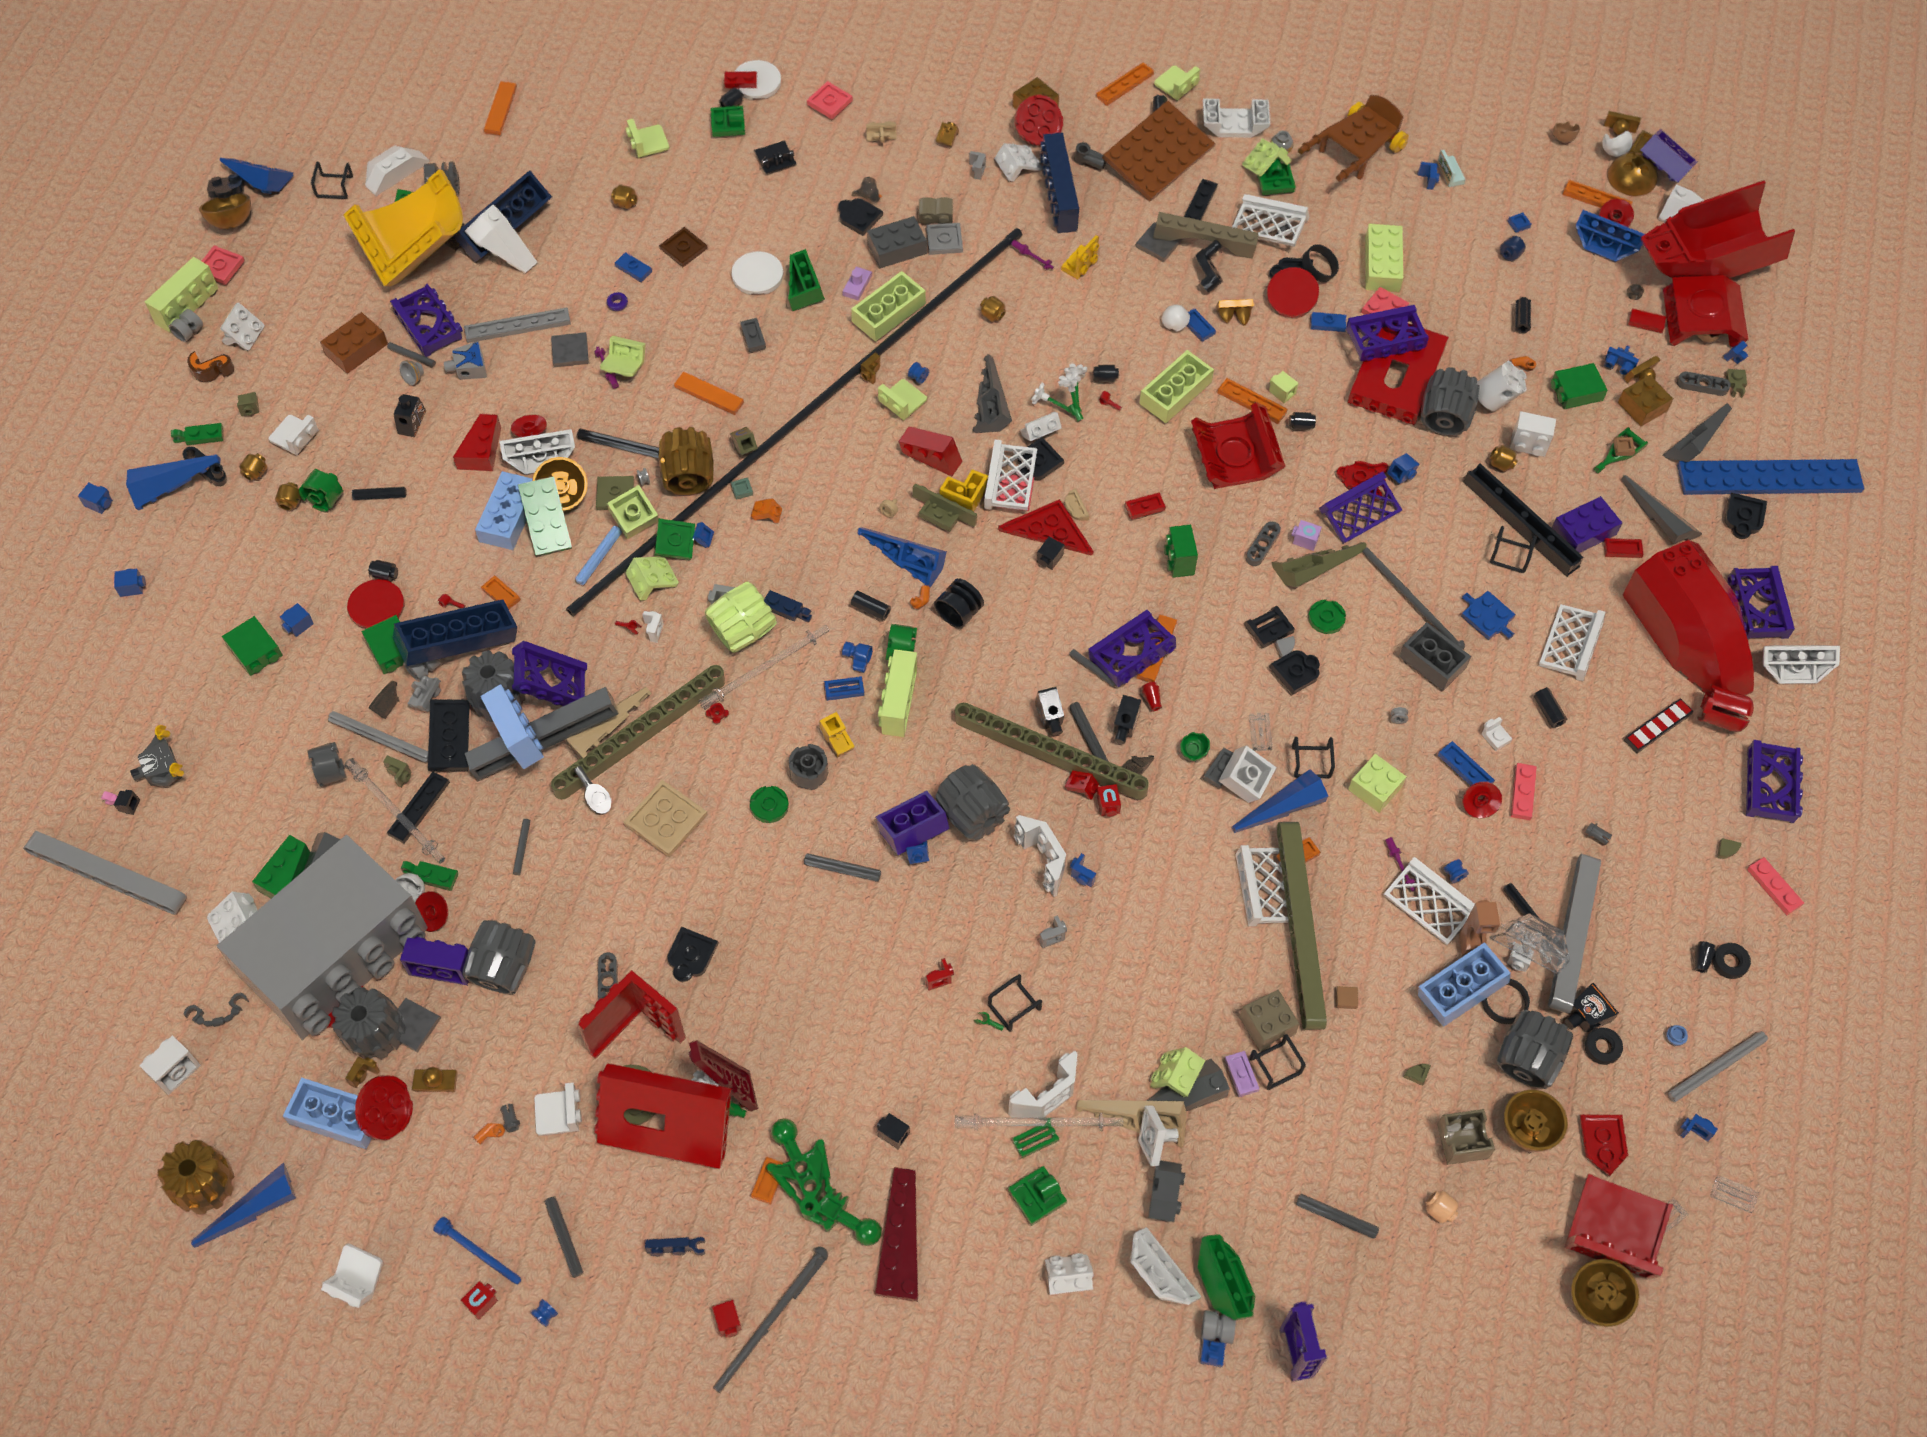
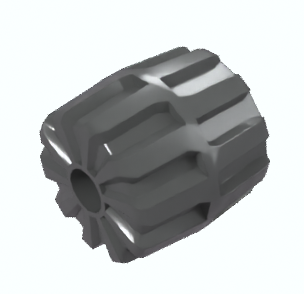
[1421,367,1480,436]
[462,650,526,722]
[936,764,1010,840]
[463,920,536,994]
[332,987,406,1059]
[1497,1010,1573,1089]

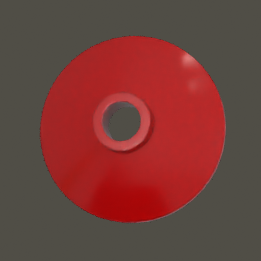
[1599,199,1634,227]
[511,415,547,437]
[1463,782,1502,818]
[415,891,448,932]

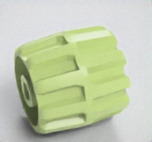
[705,582,777,653]

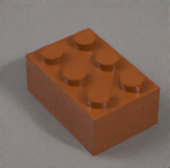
[320,312,388,374]

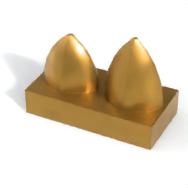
[1216,299,1253,326]

